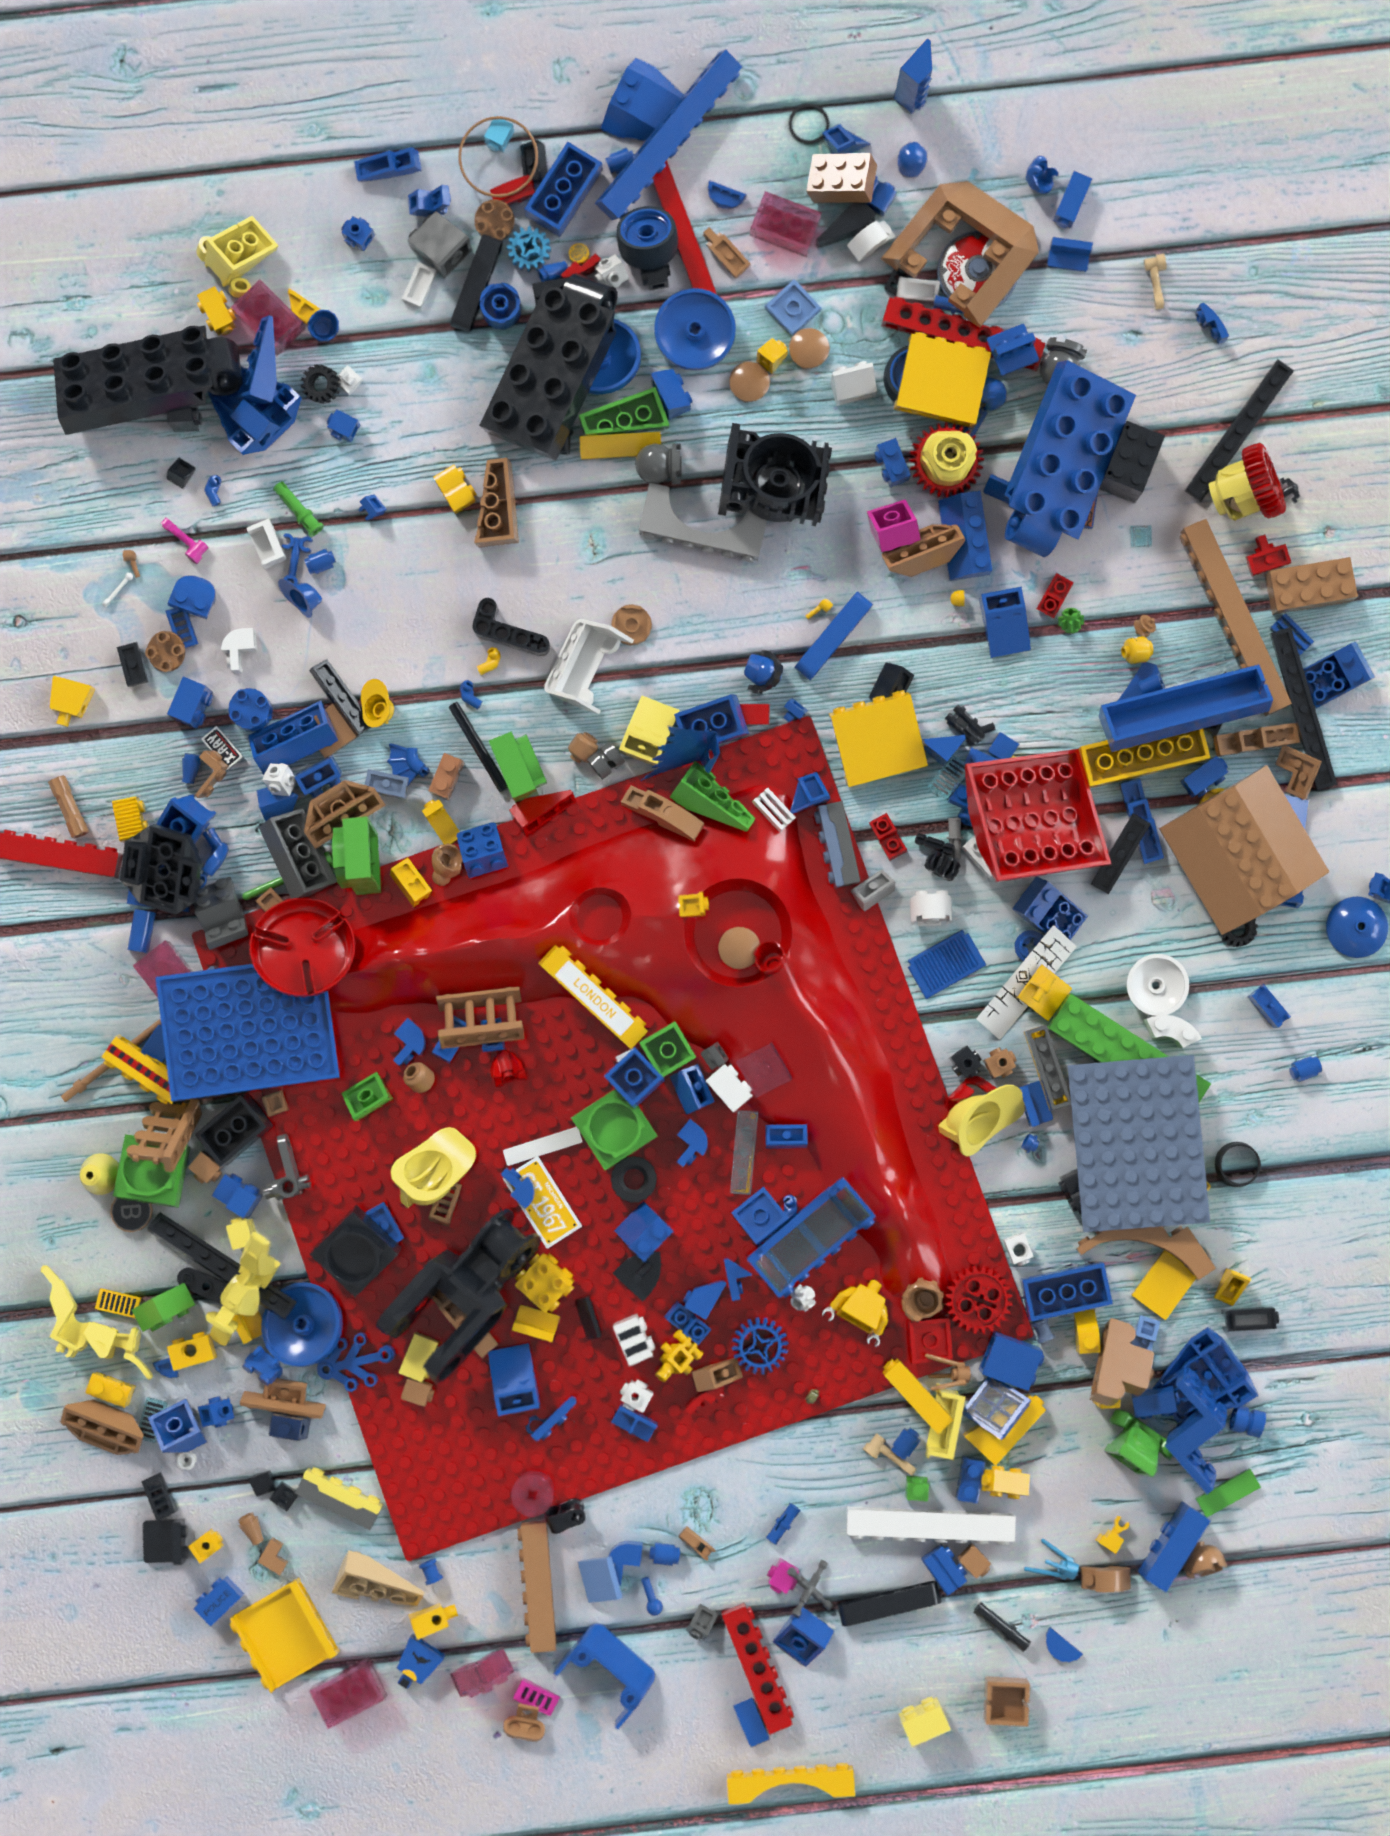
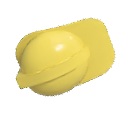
[938,1085,1025,1156]
[391,1127,476,1208]

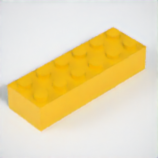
[1078,729,1210,788]

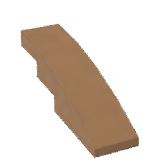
[1213,723,1300,757]

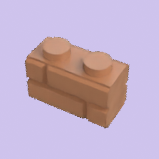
[428,753,465,801]

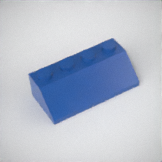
[894,38,932,114]
[938,490,992,581]
[248,701,338,775]

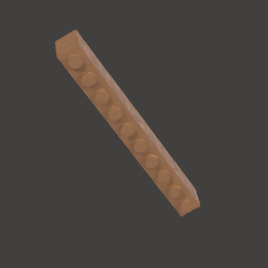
[1180,519,1292,717]

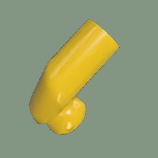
[476,647,501,675]

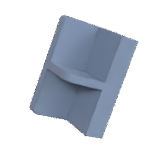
[365,769,409,800]

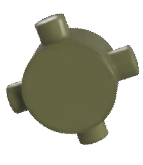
[805,1389,819,1404]

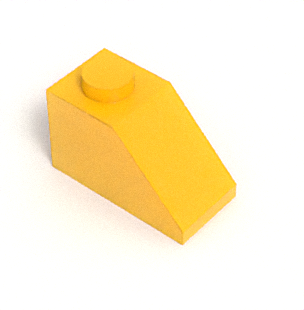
[756,338,788,374]
[1073,1309,1100,1354]

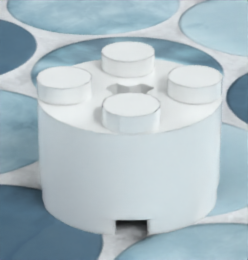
[910,890,952,926]

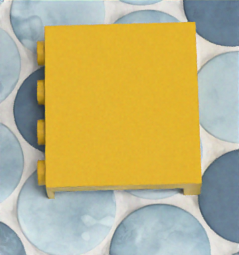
[893,332,991,428]
[828,690,928,787]
[230,1577,339,1693]

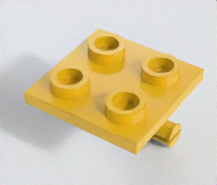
[1017,964,1072,1021]

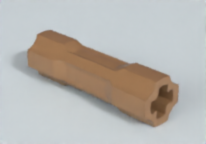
[48,775,89,839]

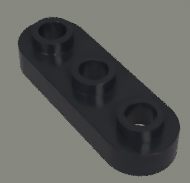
[177,1267,228,1304]

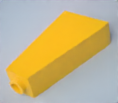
[883,1358,953,1434]
[963,1394,1046,1466]

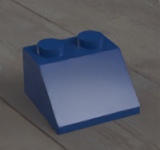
[651,369,693,420]
[772,1607,834,1667]

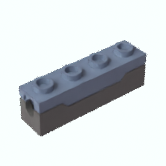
[814,801,860,889]

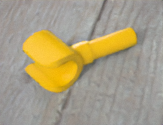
[805,599,833,619]

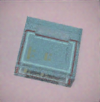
[1130,525,1152,547]

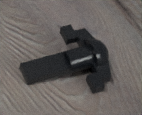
[1280,477,1300,504]

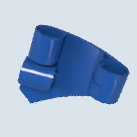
[1118,662,1165,701]

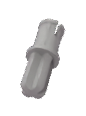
[947,818,963,859]

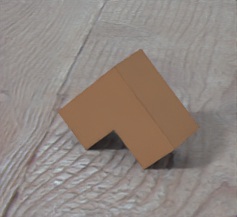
[258,1537,288,1575]

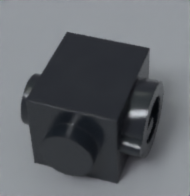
[640,264,671,291]

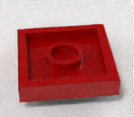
[907,1317,953,1364]

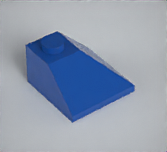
[148,1399,207,1453]

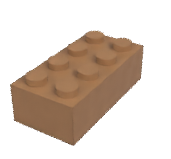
[1265,557,1358,615]

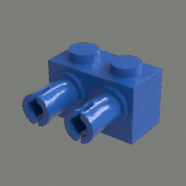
[294,755,342,799]

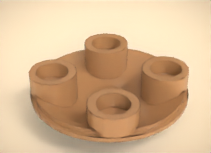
[474,199,515,240]
[789,328,829,369]
[729,362,770,403]
[145,631,185,672]
[718,927,760,969]

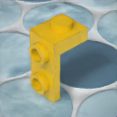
[422,799,460,844]

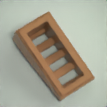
[428,1183,462,1227]

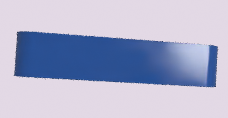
[794,591,873,680]

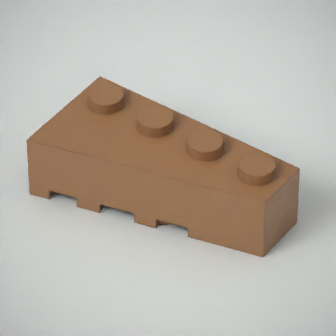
[474,458,519,548]

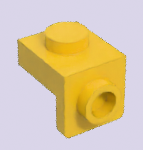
[678,892,709,918]

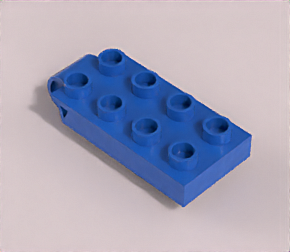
[1004,360,1136,557]

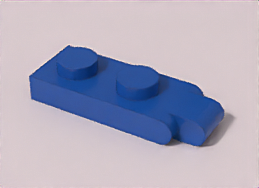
[531,1396,577,1442]

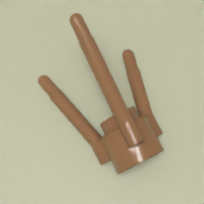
[925,1354,971,1391]

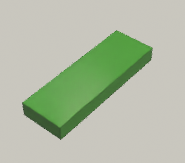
[1195,1468,1261,1517]

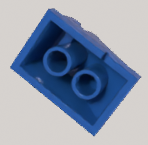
[156,794,216,844]

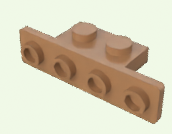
[240,1378,326,1419]

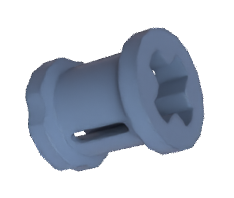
[1031,1318,1056,1343]

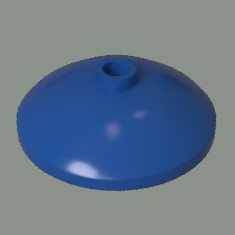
[1326,896,1388,958]

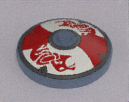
[937,231,1017,308]

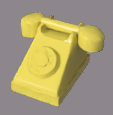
[196,216,278,298]

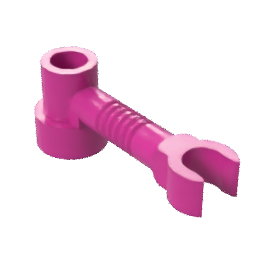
[161,517,209,564]

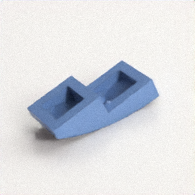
[1130,1315,1161,1351]

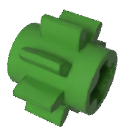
[1058,608,1084,633]

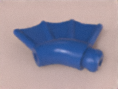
[387,743,430,787]

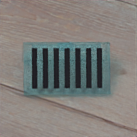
[928,754,967,801]

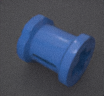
[418,1558,443,1586]

